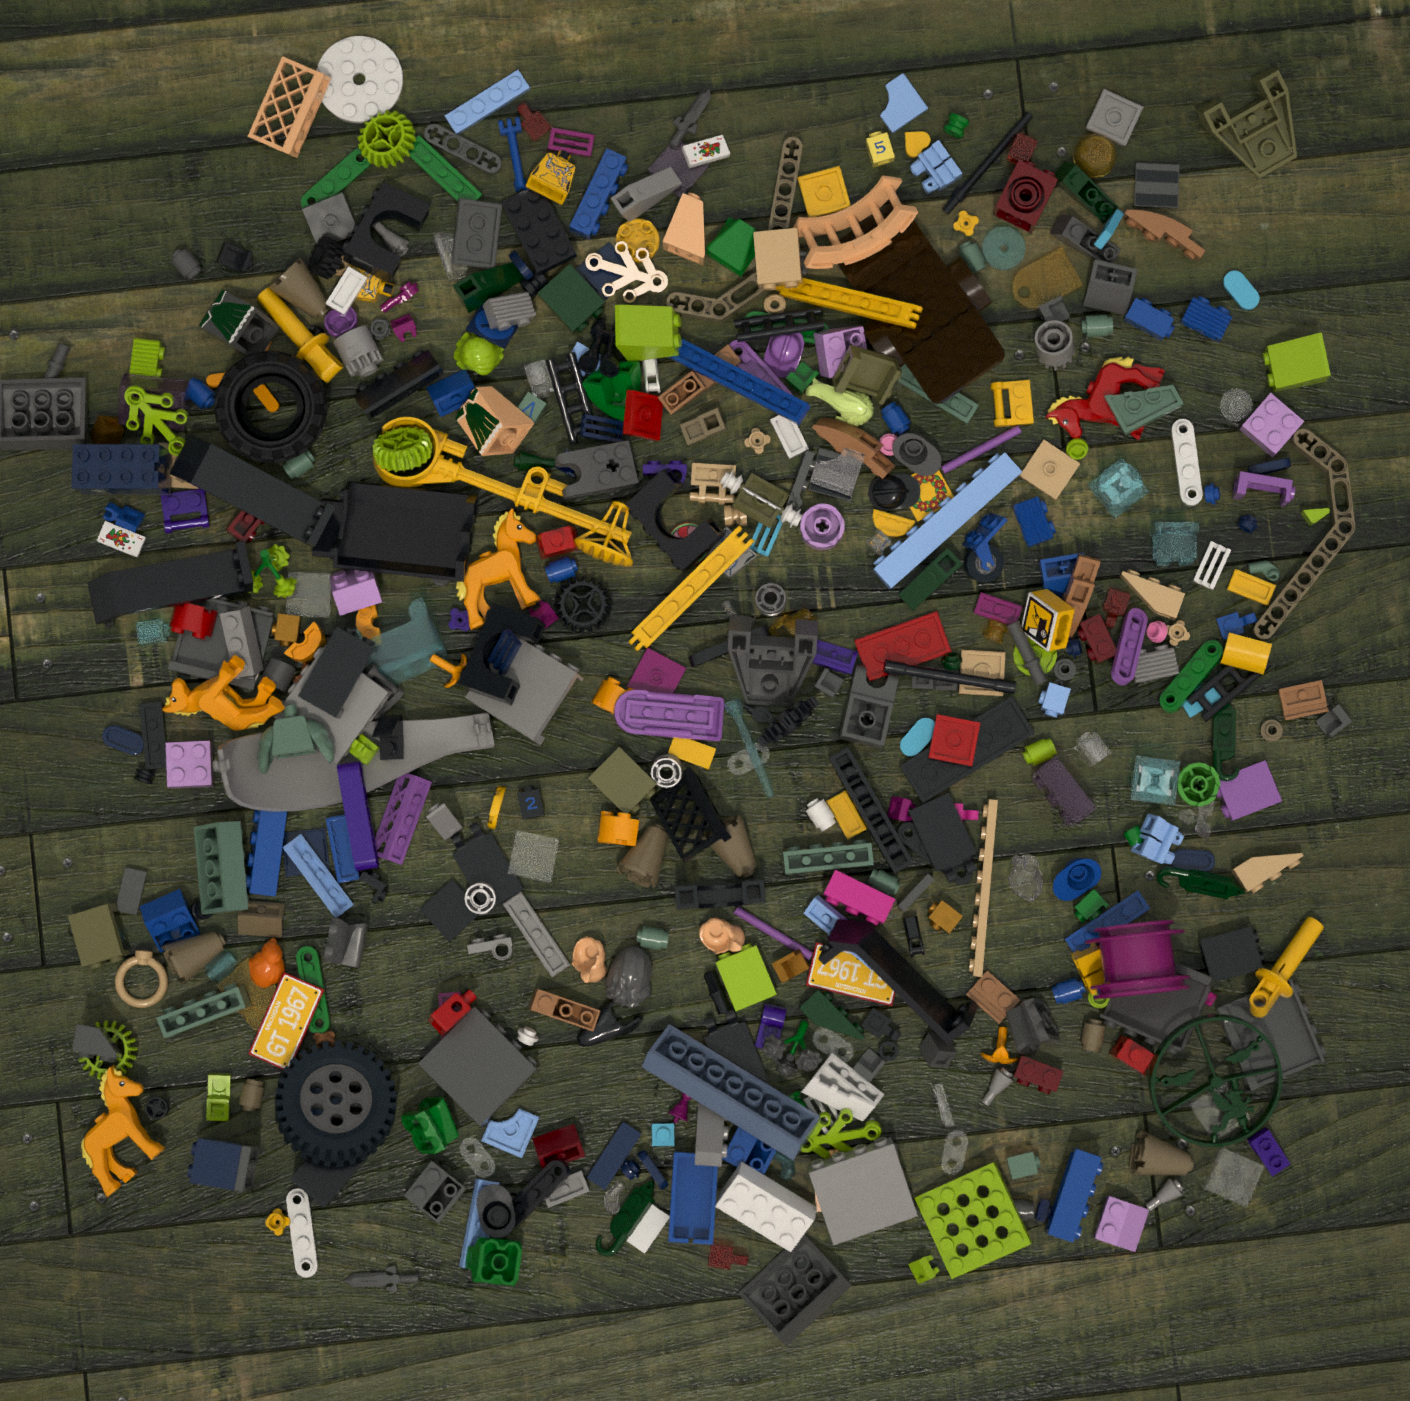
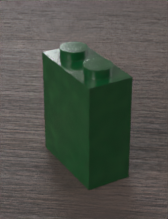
[538,264,606,335]

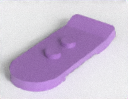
[613,690,724,742]

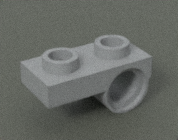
[467,934,513,961]

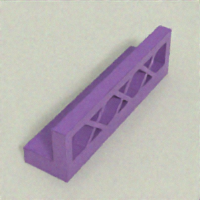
[375,773,432,865]

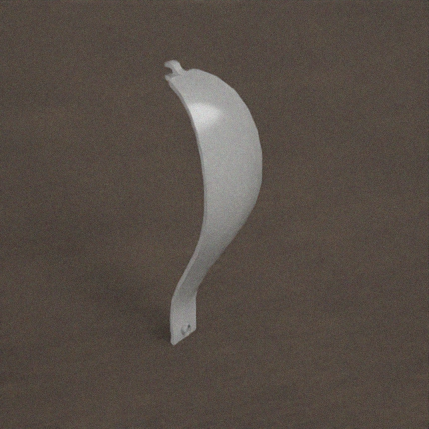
[212,712,494,812]

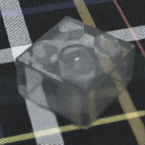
[1203,1148,1264,1207]

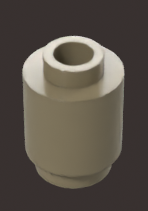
[1081,1018,1106,1052]
[239,1079,265,1112]

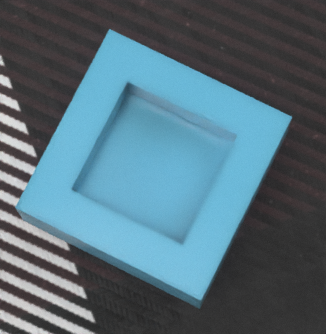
[652,1123,675,1146]

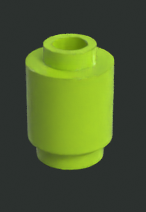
[1022,738,1057,767]

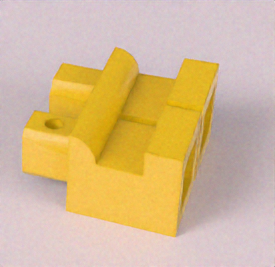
[1070,944,1104,996]

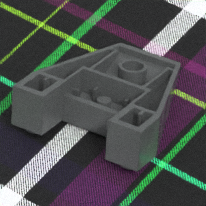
[728,616,818,707]

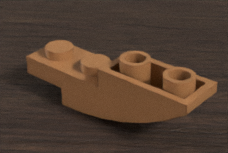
[1123,210,1206,261]
[658,344,742,415]
[812,417,895,479]
[1061,554,1101,639]

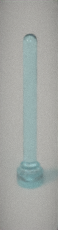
[724,699,774,798]

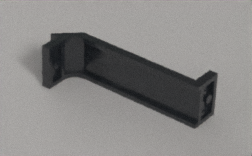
[169,435,335,547]
[88,541,253,629]
[818,919,979,1044]

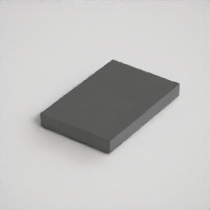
[451,198,502,269]

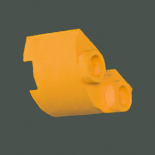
[356,604,383,645]
[284,621,327,664]
[591,677,634,715]
[598,811,639,846]

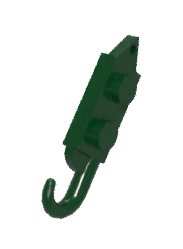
[1213,703,1239,781]
[1156,867,1245,900]
[595,1181,655,1257]

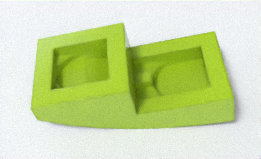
[206,1073,231,1121]

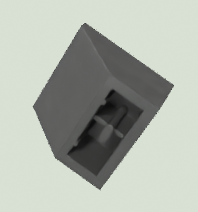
[1083,259,1138,316]
[72,1024,123,1062]
[404,1160,466,1224]

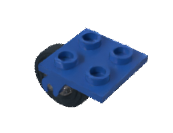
[962,513,1007,583]

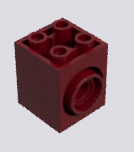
[993,160,1058,234]

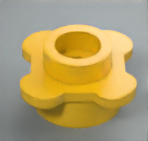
[953,211,979,236]
[265,1209,291,1236]

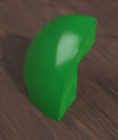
[582,361,641,422]

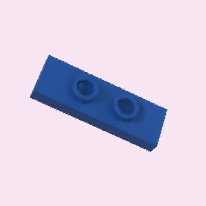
[325,814,360,884]

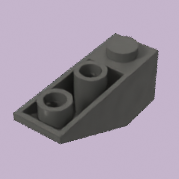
[1050,215,1120,263]

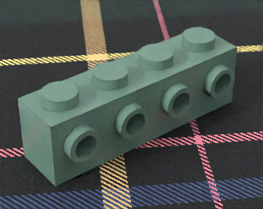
[783,839,874,875]
[156,983,251,1038]

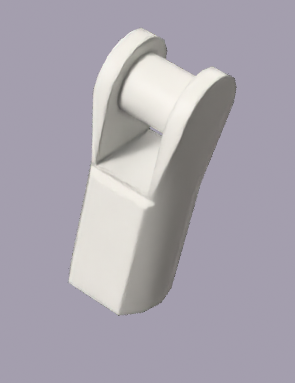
[642,359,660,394]

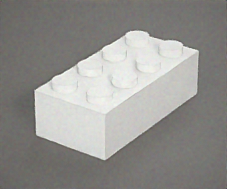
[715,1162,817,1252]

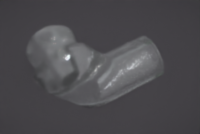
[604,1180,626,1214]

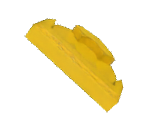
[872,509,915,537]
[487,785,507,830]

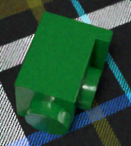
[1073,889,1109,923]

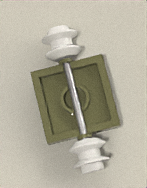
[720,470,803,528]

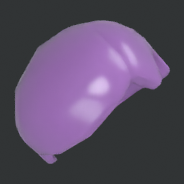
[324,307,358,338]

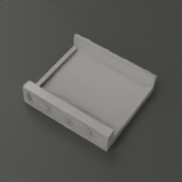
[465,639,584,745]
[274,645,392,764]
[806,1137,918,1245]

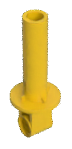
[256,288,343,383]
[1249,917,1324,1018]

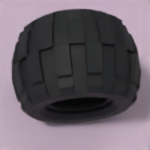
[214,350,327,463]

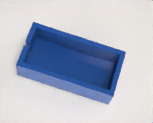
[1044,1148,1104,1243]
[668,1152,718,1245]

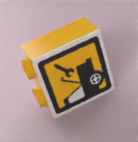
[1021,589,1075,652]

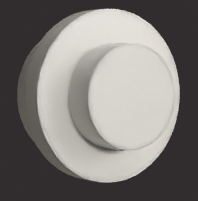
[517,1026,539,1046]

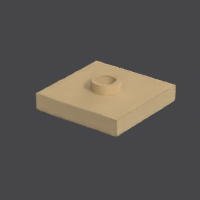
[1019,440,1080,501]

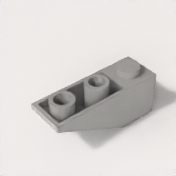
[611,167,682,222]
[426,803,463,841]

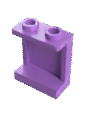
[1232,471,1295,507]
[1216,760,1282,822]

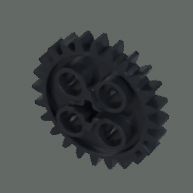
[757,695,820,748]

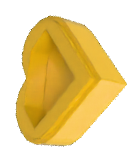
[905,132,931,158]

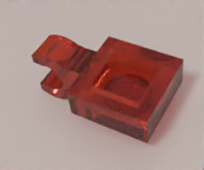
[517,102,551,142]
[1103,588,1131,629]
[708,1244,748,1270]

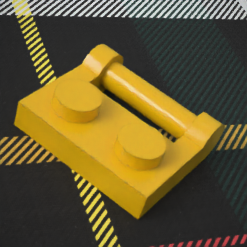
[990,380,1034,427]

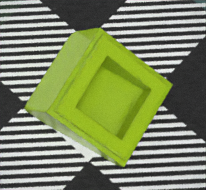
[1301,508,1330,526]

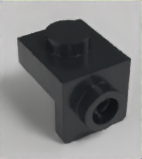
[216,242,253,273]
[359,870,389,905]

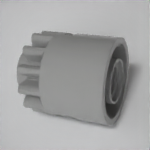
[1035,320,1075,371]
[333,326,384,378]

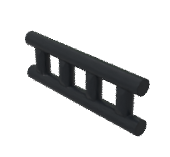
[734,306,825,342]
[545,352,599,444]
[1186,661,1271,722]

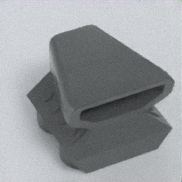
[324,917,369,968]
[1005,998,1060,1055]

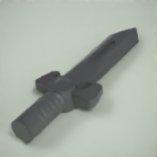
[669,88,711,149]
[344,1265,419,1292]

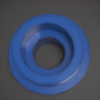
[1205,483,1220,505]

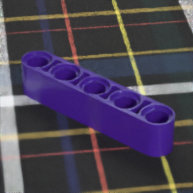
[337,761,379,871]

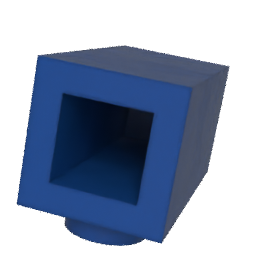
[1124,298,1175,341]

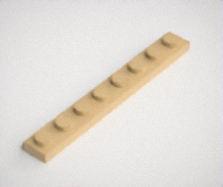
[969,799,998,977]

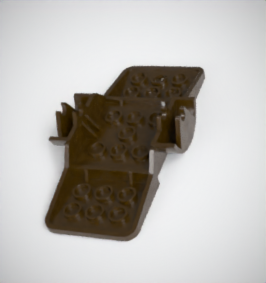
[838,203,1005,404]

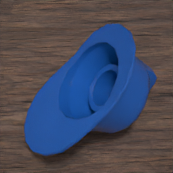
[1053,858,1102,901]

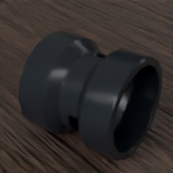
[519,269,549,299]
[145,1097,170,1119]

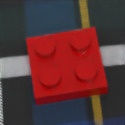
[623,390,663,441]
[928,714,980,767]

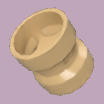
[724,505,747,527]

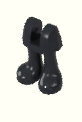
[578,317,620,378]

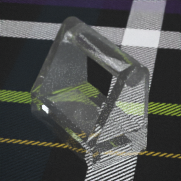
[433,233,469,282]

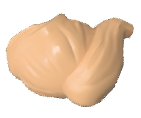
[699,917,745,954]
[571,936,608,983]

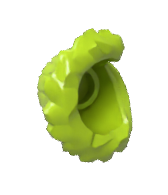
[453,332,504,375]

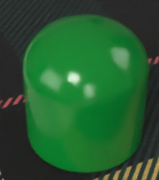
[1123,825,1144,847]

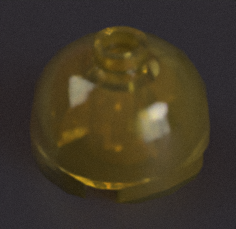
[1073,134,1117,179]

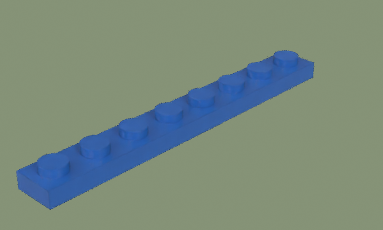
[668,338,811,425]

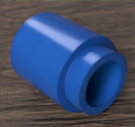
[183,377,216,409]
[880,402,911,436]
[544,556,578,583]
[1051,977,1085,1004]

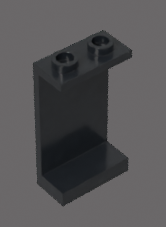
[298,625,379,719]

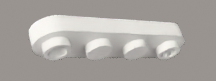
[1171,419,1203,506]
[286,1188,318,1277]

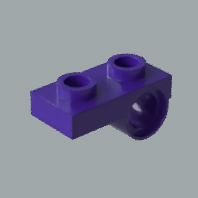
[643,461,687,484]
[755,1004,787,1049]
[1247,1127,1290,1177]

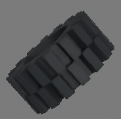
[309,236,344,279]

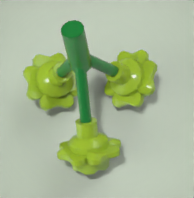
[248,544,297,598]

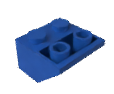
[1038,552,1084,598]
[139,889,201,953]
[722,1127,777,1175]

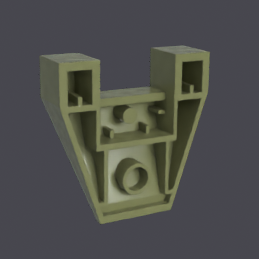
[1196,68,1297,178]

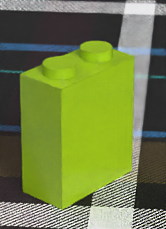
[715,943,777,1012]

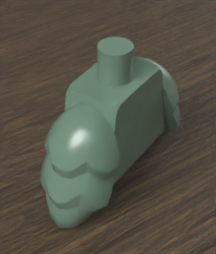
[257,705,334,774]

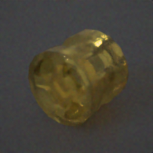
[982,619,1008,645]

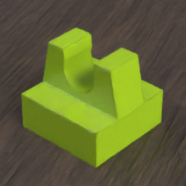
[348,734,380,765]
[908,1255,939,1284]

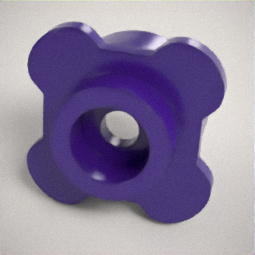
[448,608,470,631]

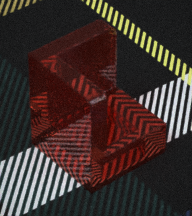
[1006,132,1038,164]

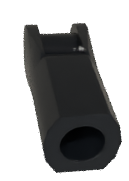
[902,916,925,958]

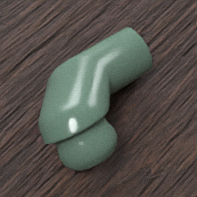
[1248,560,1280,581]

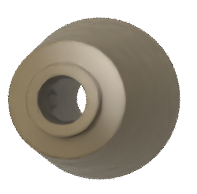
[269,257,328,318]
[702,814,757,878]
[616,824,668,888]
[161,931,226,985]
[1129,1131,1194,1175]

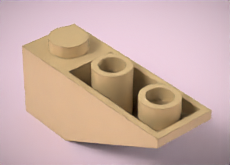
[1120,570,1185,620]
[1231,853,1304,893]

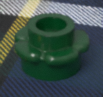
[941,652,963,670]

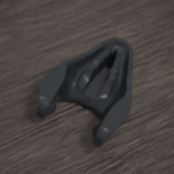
[577,998,643,1047]

